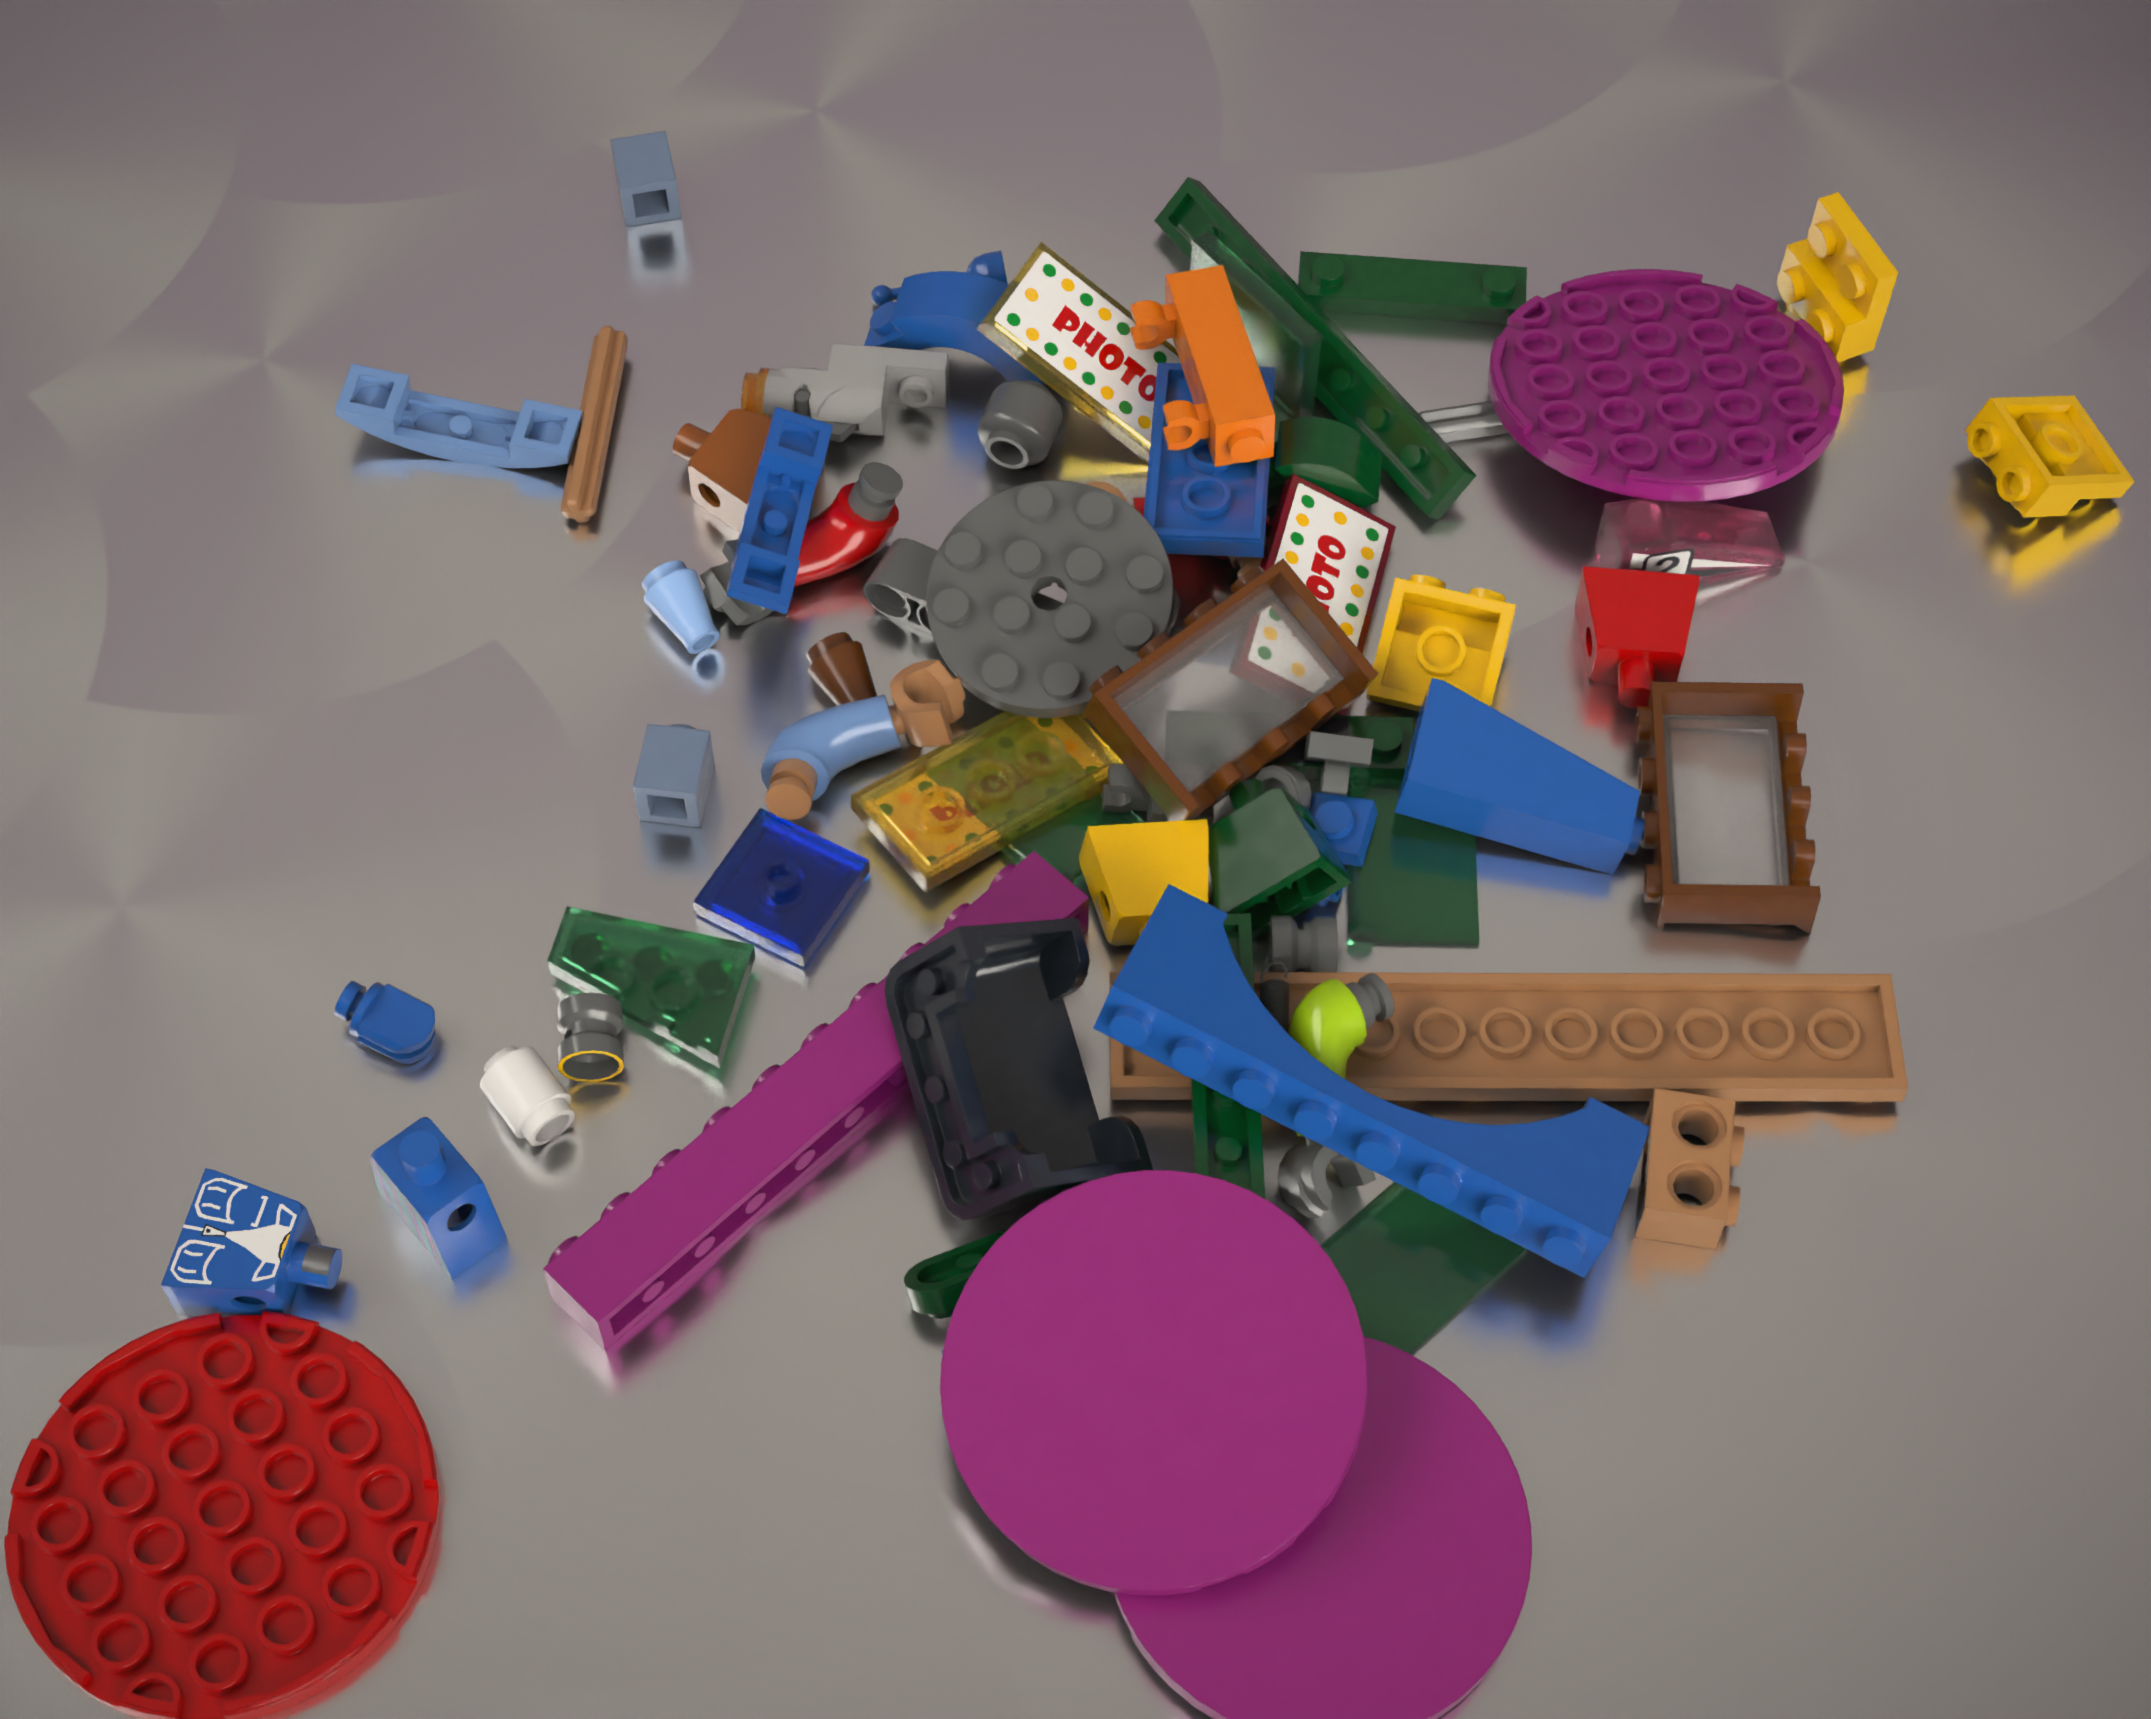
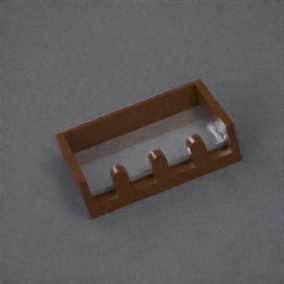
[1081,558,1378,821]
[1635,682,1821,934]

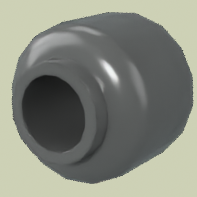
[977,380,1063,469]

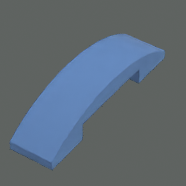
[335,364,582,468]

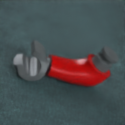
[700,462,903,625]

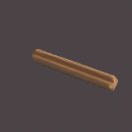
[560,326,628,523]

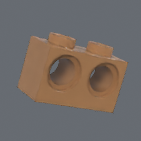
[1634,1088,1745,1250]

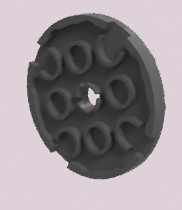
[926,480,1175,718]

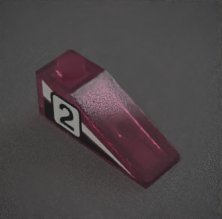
[1595,498,1785,580]

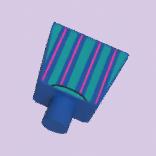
[370,1117,508,1280]

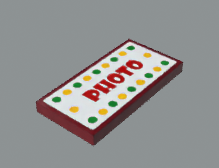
[1228,473,1396,716]

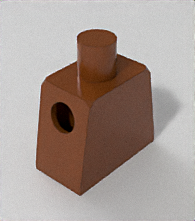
[673,408,824,533]

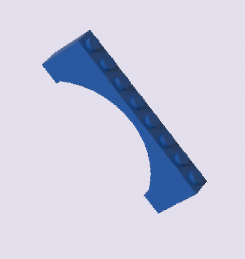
[1093,884,1651,1278]

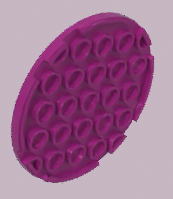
[1488,269,1844,502]
[940,1170,1368,1596]
[1111,1336,1532,1719]

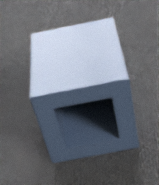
[610,131,681,227]
[633,724,715,828]

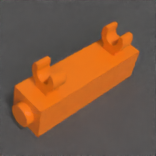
[1130,265,1275,467]

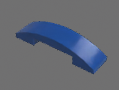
[726,407,833,614]

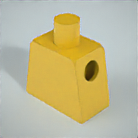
[1078,819,1209,946]

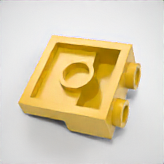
[1776,192,1899,362]
[1965,395,2135,518]
[1366,574,1516,712]

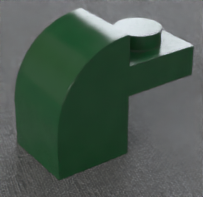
[1267,417,1382,508]

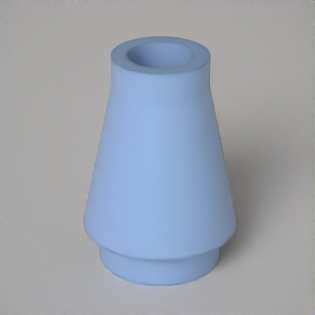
[642,560,720,654]

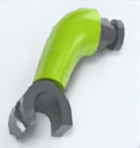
[1277,973,1394,1218]

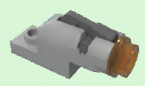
[741,343,949,442]

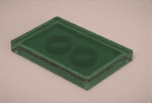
[1190,231,1322,418]

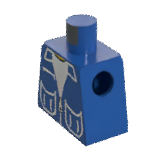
[161,1168,342,1317]

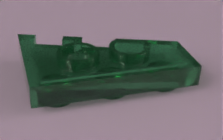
[547,906,756,1069]

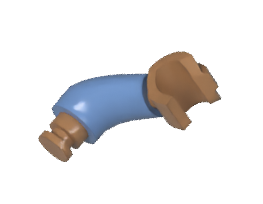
[761,660,966,820]

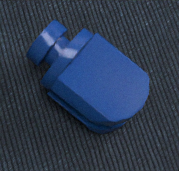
[334,981,435,1065]

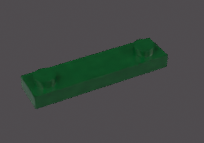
[1298,251,1527,324]

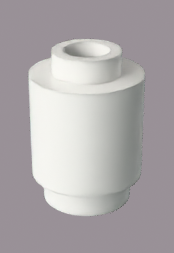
[480,1046,575,1146]

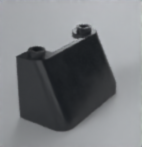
[885,918,1153,1220]

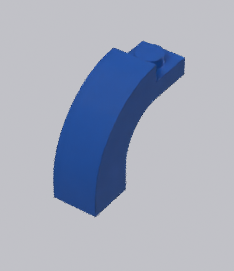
[864,271,1064,385]

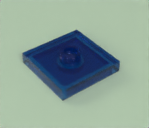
[693,808,870,967]

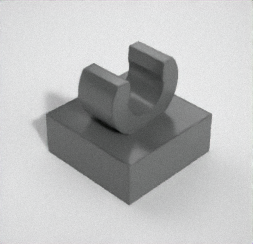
[1303,731,1374,796]

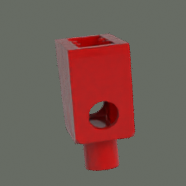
[1575,566,1699,709]

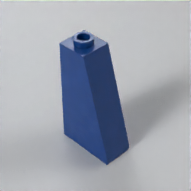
[1394,678,1645,875]

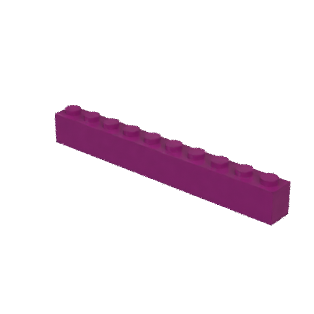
[543,851,1089,1351]

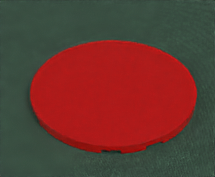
[4,1311,441,1719]

